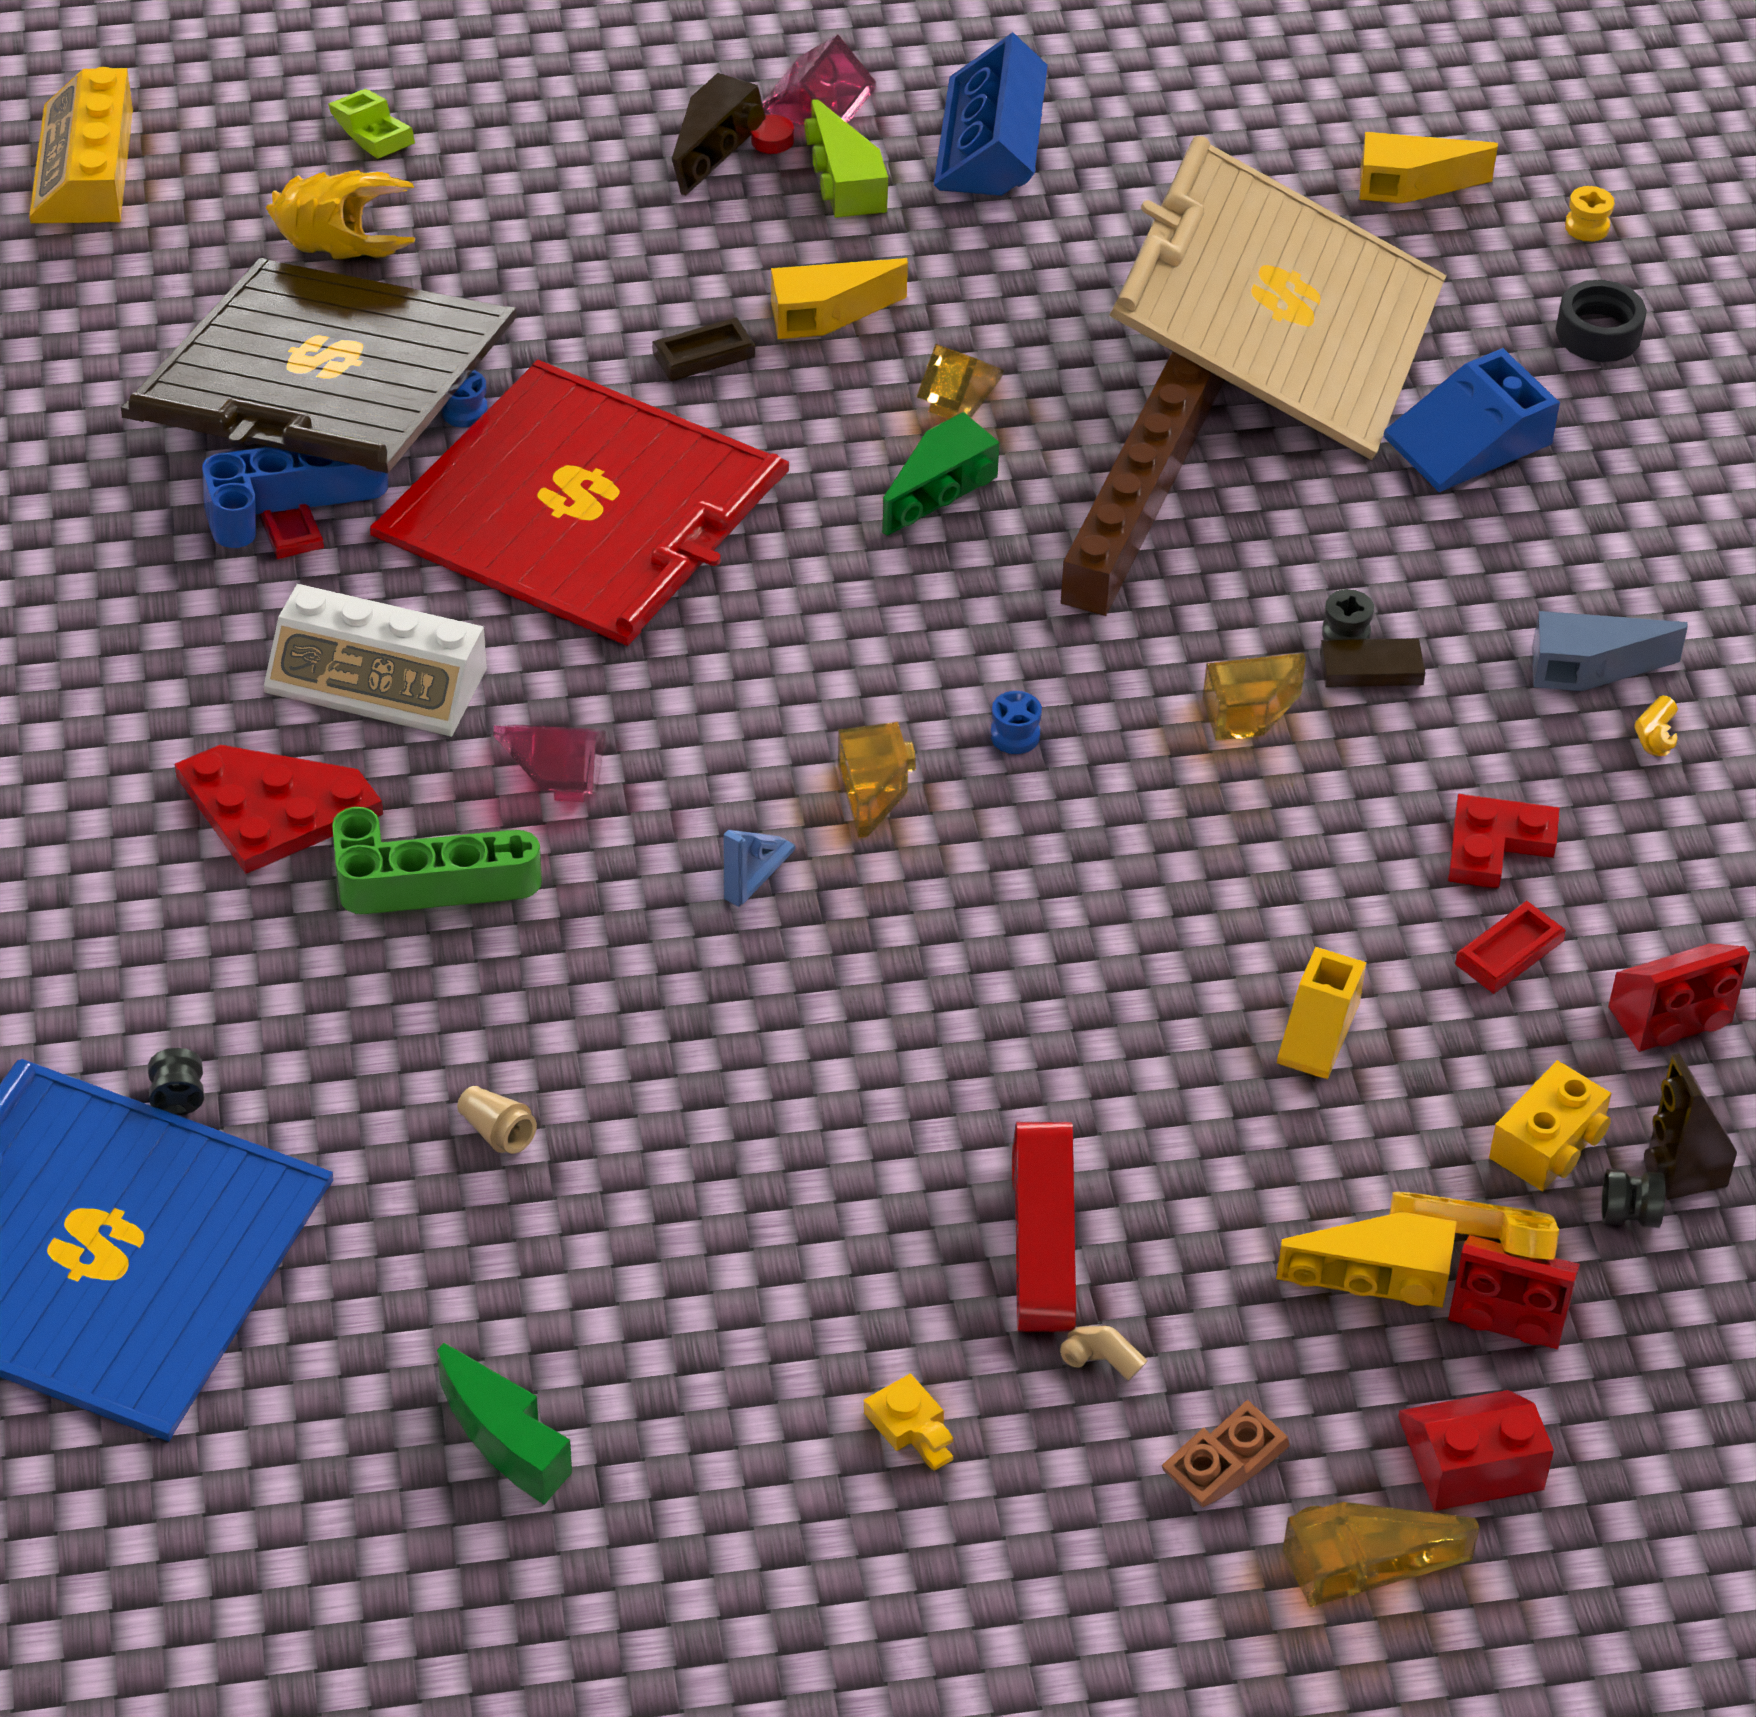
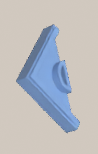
[724,830,796,907]

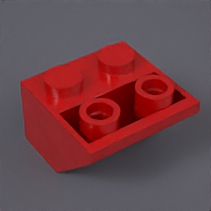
[1608,943,1750,1052]
[1448,1235,1580,1350]

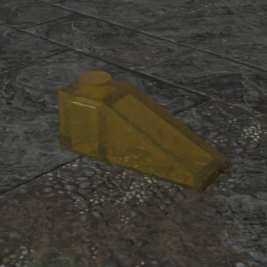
[1283,1502,1480,1607]

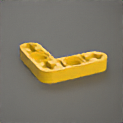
[1389,1192,1559,1259]

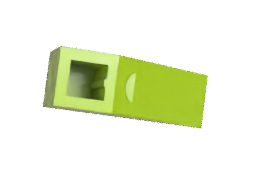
[804,99,888,218]

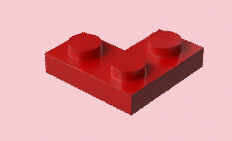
[1448,794,1560,889]

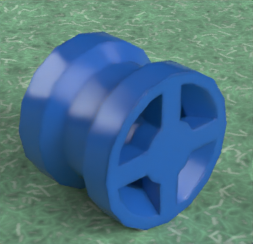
[441,370,488,428]
[990,691,1042,754]

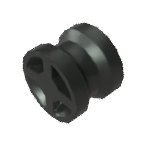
[1322,589,1374,640]
[148,1048,204,1116]

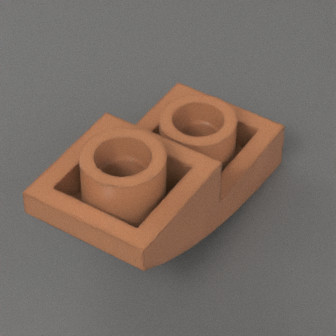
[1162,1400,1290,1507]

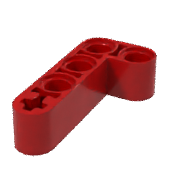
[1012,1122,1076,1332]

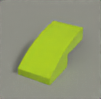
[328,88,415,159]

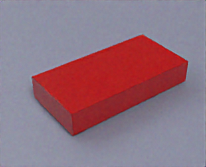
[259,503,324,559]
[1455,901,1566,994]

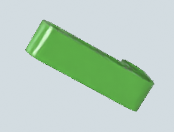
[332,807,542,914]

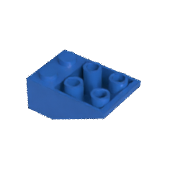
[1383,348,1560,492]

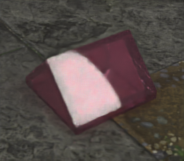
[762,34,876,125]

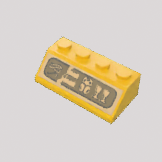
[29,67,133,223]

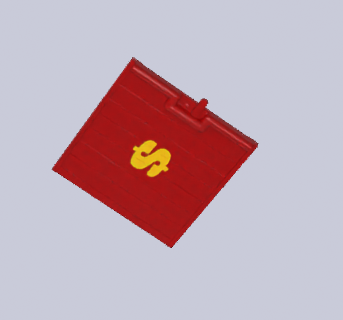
[370,359,789,646]

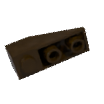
[672,73,766,196]
[1644,1053,1737,1200]

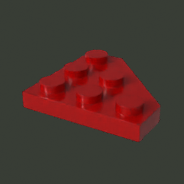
[174,745,383,874]

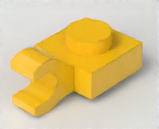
[863,1373,953,1471]

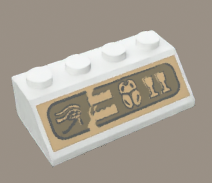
[264,584,487,737]

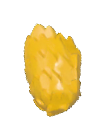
[266,170,415,259]

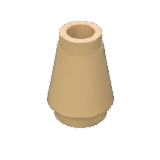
[457,1086,537,1154]

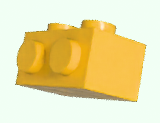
[1489,1060,1612,1192]

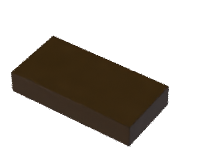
[652,317,755,382]
[1320,638,1426,687]

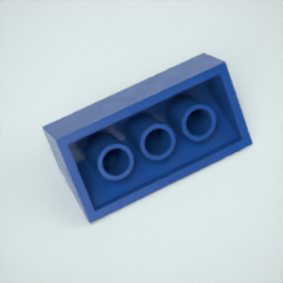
[934,32,1048,196]

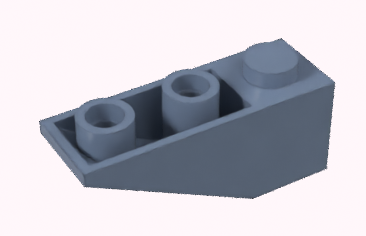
[1532,611,1688,691]

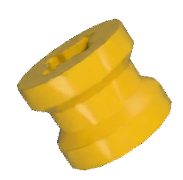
[1565,186,1615,242]

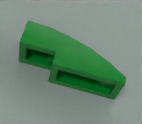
[437,1343,572,1505]

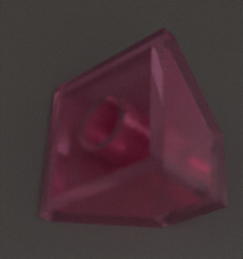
[493,724,606,802]

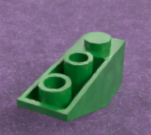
[882,412,1000,536]

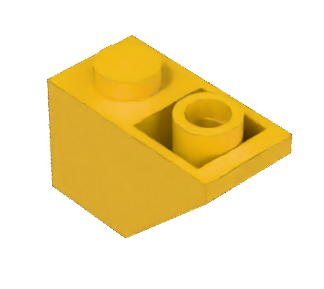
[1277,947,1367,1080]

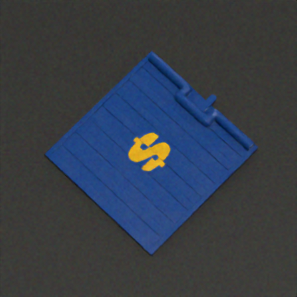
[0,1059,333,1442]

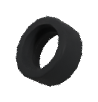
[1555,279,1647,362]

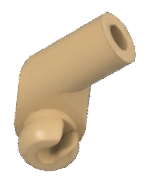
[1060,1326,1148,1381]

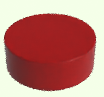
[751,115,795,154]

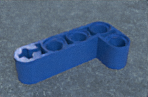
[202,447,388,548]

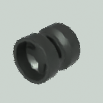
[1601,1169,1665,1228]

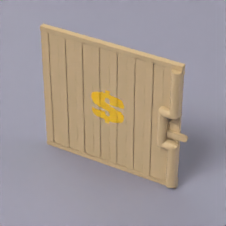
[1109,136,1447,460]

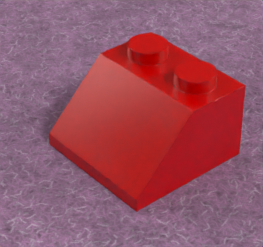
[1398,1390,1554,1511]

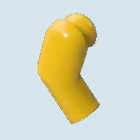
[1634,695,1678,757]

